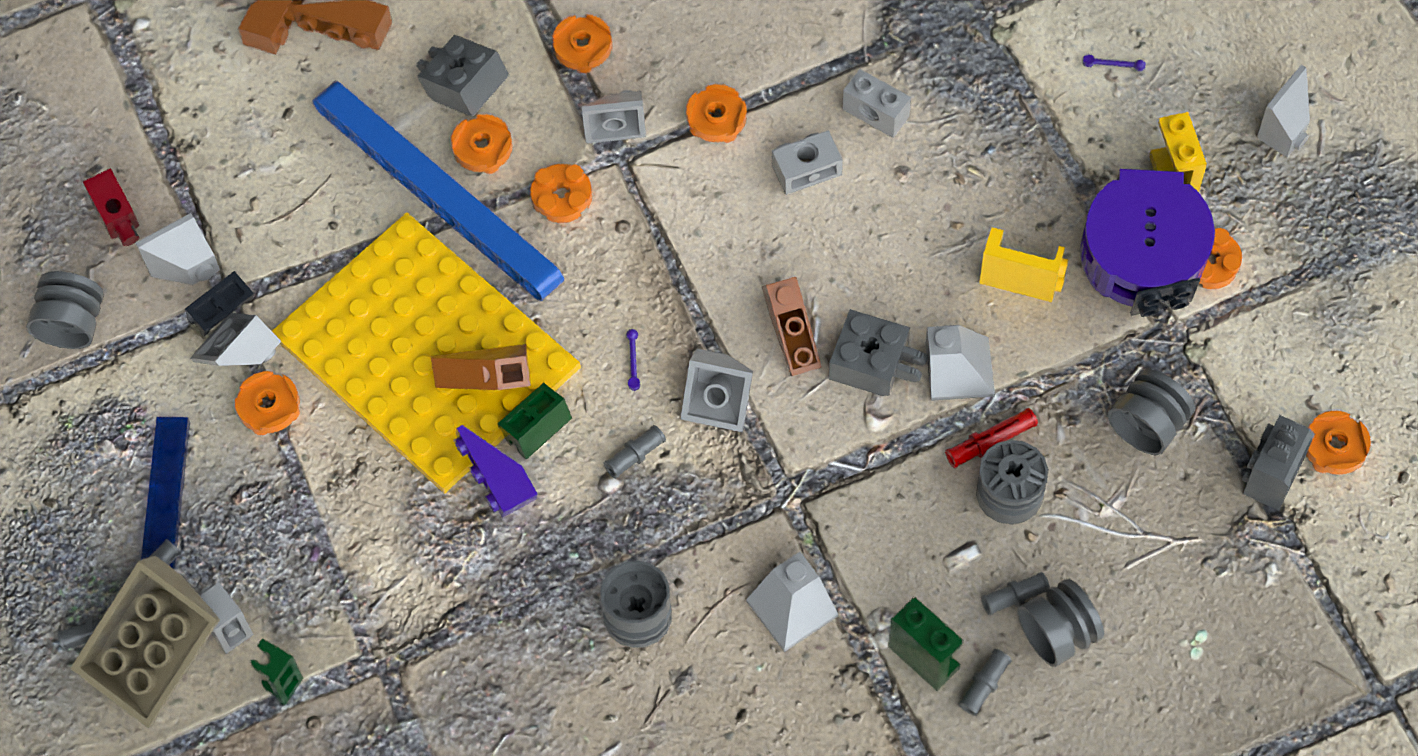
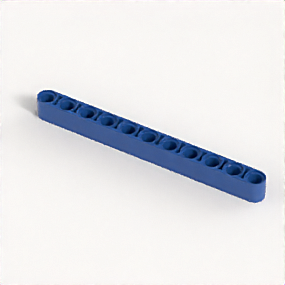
[312,81,564,301]

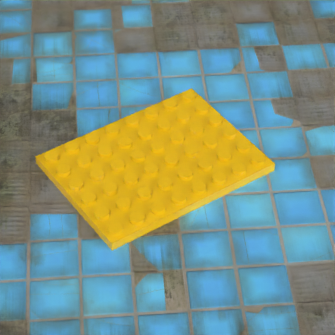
[272,212,581,494]

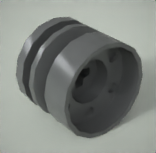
[26,271,104,349]
[1108,369,1196,456]
[976,440,1049,525]
[600,561,672,648]
[1017,578,1105,667]

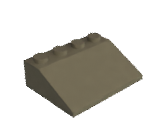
[70,556,220,728]

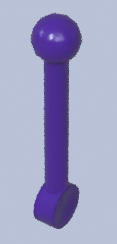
[1083,54,1146,71]
[626,329,641,391]

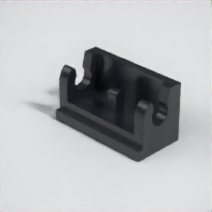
[185,271,255,337]

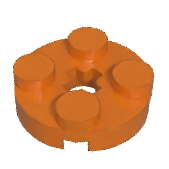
[553,14,613,73]
[686,84,747,143]
[451,114,513,174]
[530,164,592,223]
[1199,228,1242,289]
[235,371,300,435]
[1306,411,1371,475]

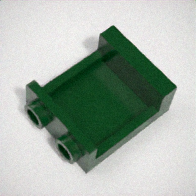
[888,597,963,691]

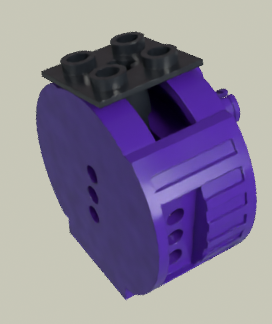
[1080,169,1215,317]

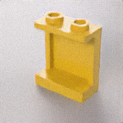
[1149,112,1207,192]
[979,227,1069,302]

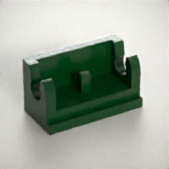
[497,382,572,460]
[250,638,304,706]

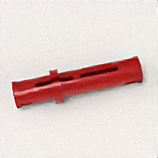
[945,408,1038,468]

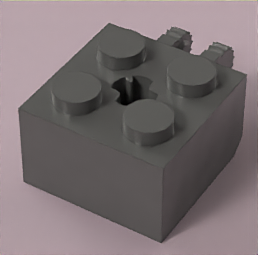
[416,35,509,117]
[829,309,928,396]
[1242,415,1315,511]

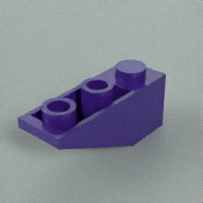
[454,425,538,518]

